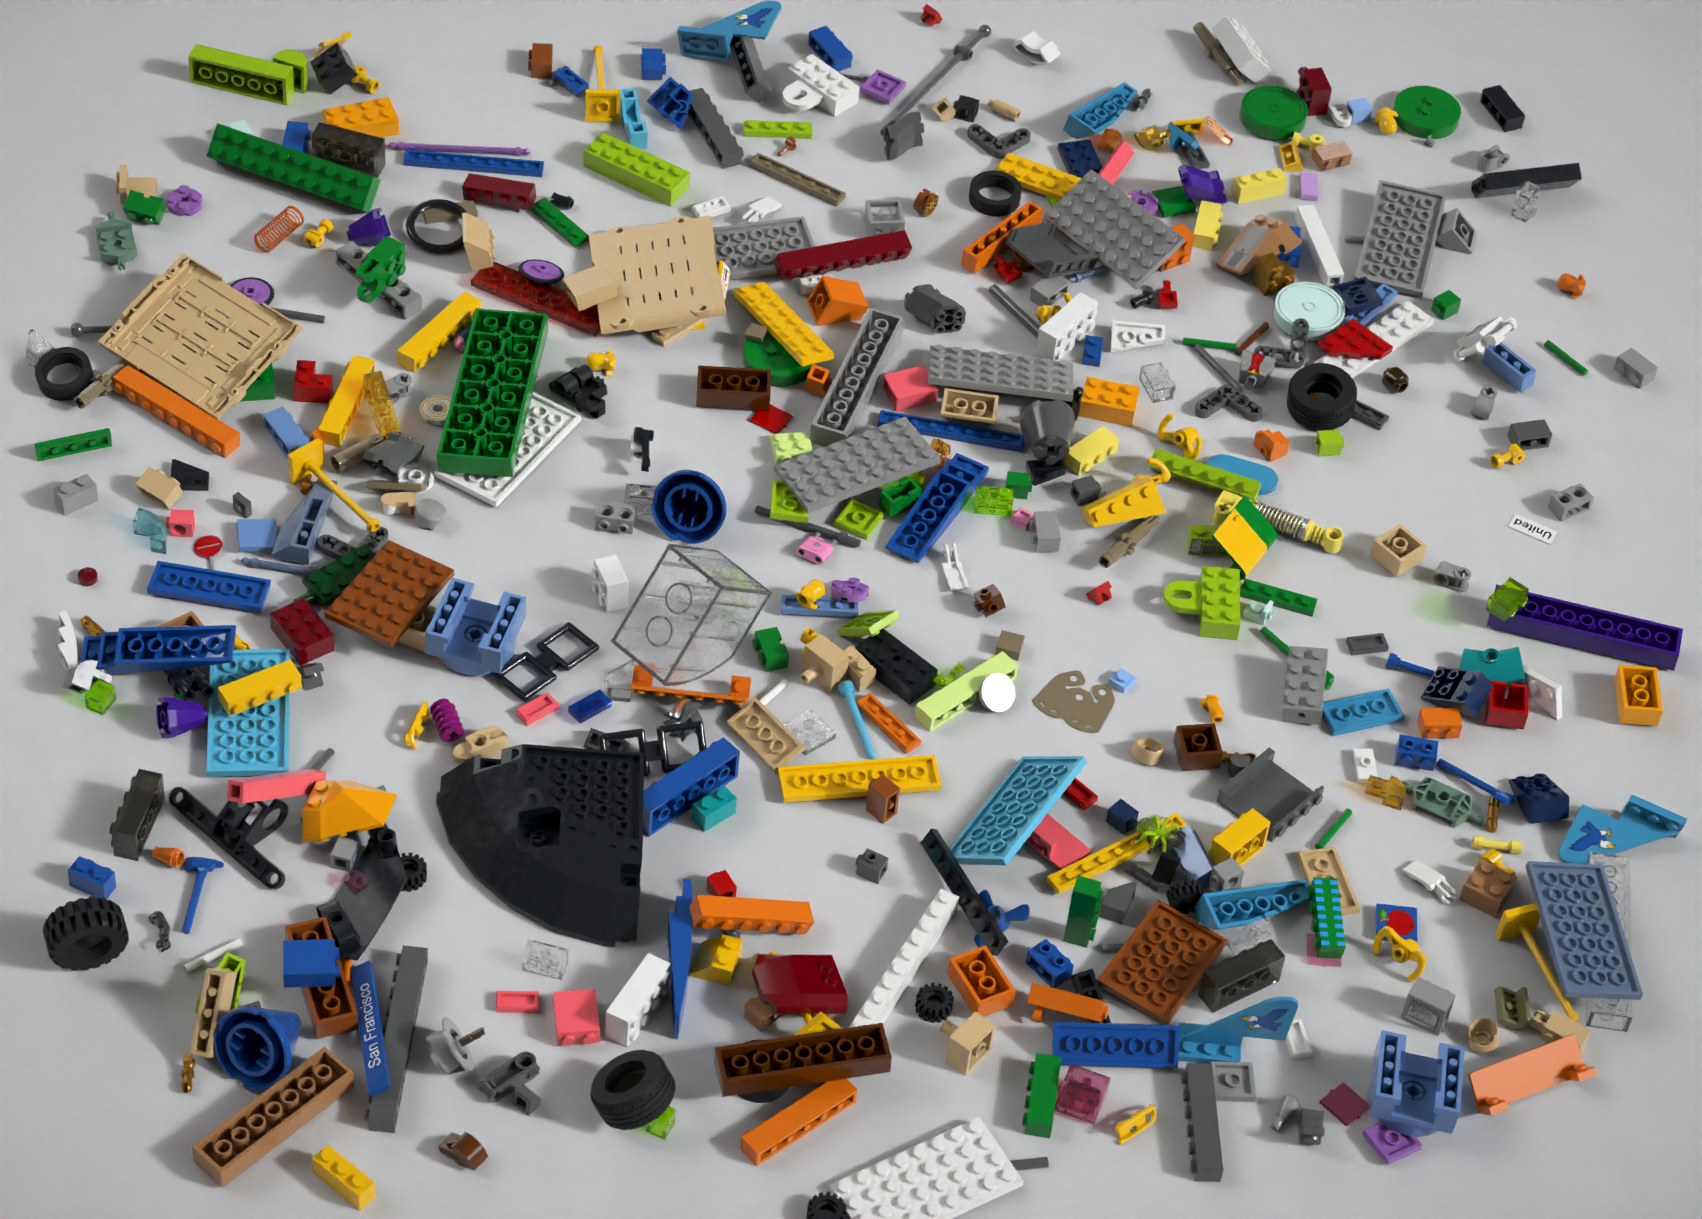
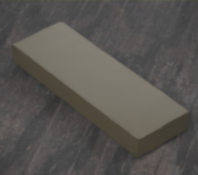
[422,200,477,224]
[367,479,427,492]

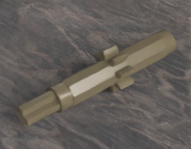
[1193,22,1244,86]
[74,360,131,409]
[1099,515,1160,568]

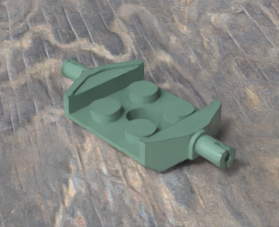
[95,212,137,270]
[1400,777,1484,828]

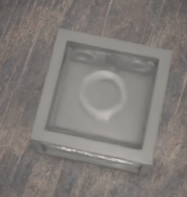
[864,199,905,237]
[1401,977,1456,1036]

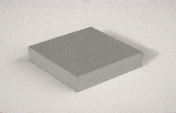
[1210,1061,1256,1102]

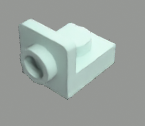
[1243,600,1275,625]

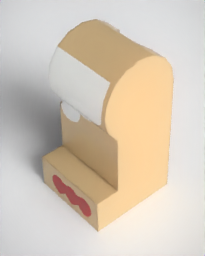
[381,492,416,517]

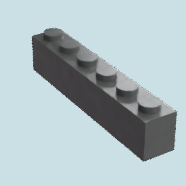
[730,36,771,102]
[688,88,744,169]
[1181,1063,1223,1182]

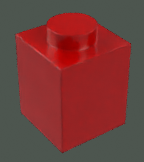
[706,869,737,897]

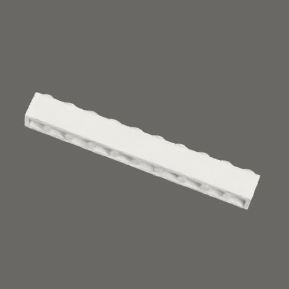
[849,889,959,1028]

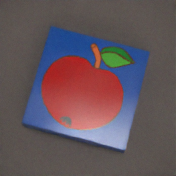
[1375,903,1418,942]

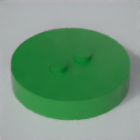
[1239,85,1308,140]
[1393,85,1461,139]
[743,332,813,387]

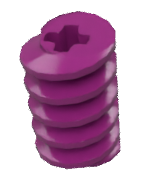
[430,698,465,742]

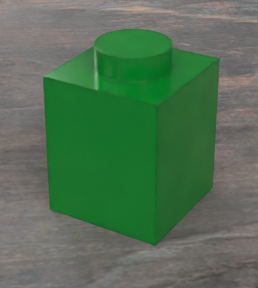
[1431,290,1461,320]
[1005,471,1032,499]

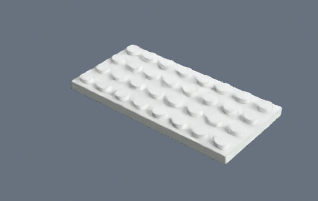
[434,392,581,507]
[830,1117,1023,1219]

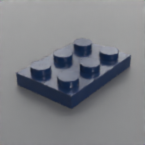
[1057,140,1103,178]
[1333,276,1383,315]

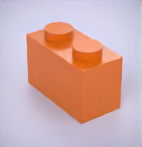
[1417,708,1463,739]

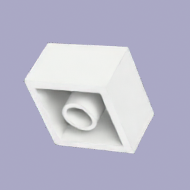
[591,555,629,613]

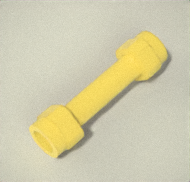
[1472,836,1522,854]

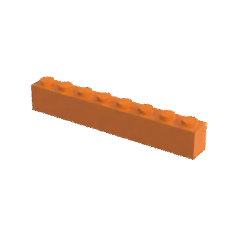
[113,365,240,458]

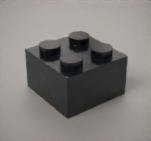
[310,43,358,94]

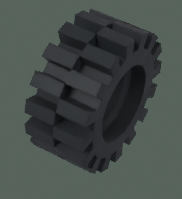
[401,852,427,892]
[1166,879,1204,914]
[915,983,954,1023]
[806,1192,847,1219]

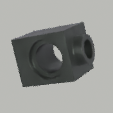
[953,95,980,123]

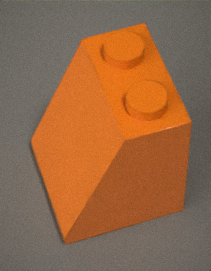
[806,276,869,326]

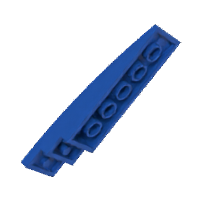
[885,453,989,563]
[81,625,236,674]
[667,879,692,1039]

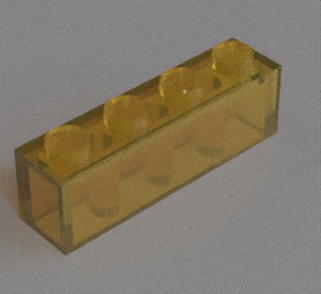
[363,371,401,441]

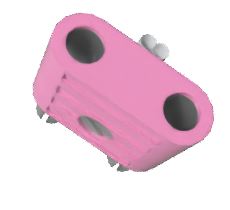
[796,532,837,564]

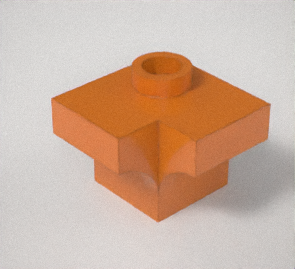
[804,364,833,398]
[1253,429,1290,462]

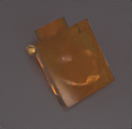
[1098,128,1122,153]

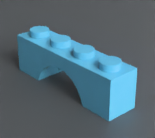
[620,88,648,149]

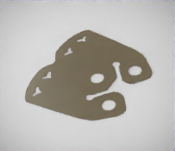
[1033,670,1115,733]

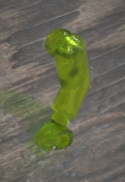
[933,661,965,687]

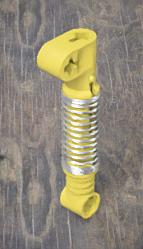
[1212,490,1344,553]

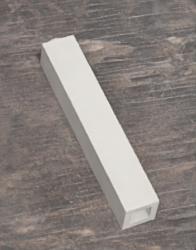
[1295,204,1344,288]

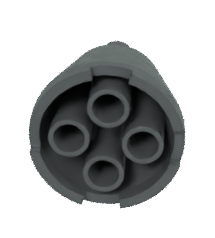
[1020,399,1075,465]

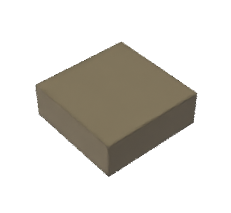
[745,323,768,343]

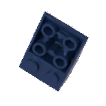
[1421,666,1493,717]
[1509,773,1569,824]

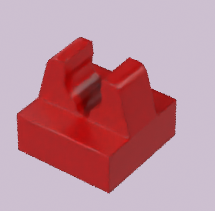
[920,4,943,27]
[1086,581,1112,605]

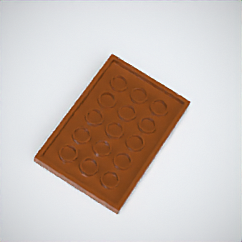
[324,540,454,648]
[1097,900,1228,1025]

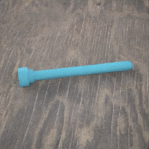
[838,680,875,759]

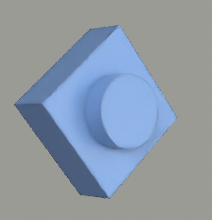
[1108,668,1136,693]

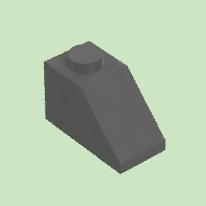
[1099,881,1137,924]

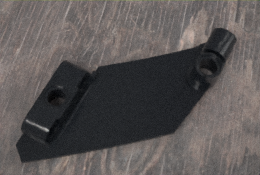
[316,823,407,961]

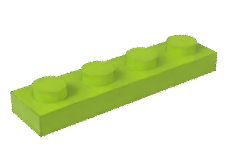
[744,120,812,139]

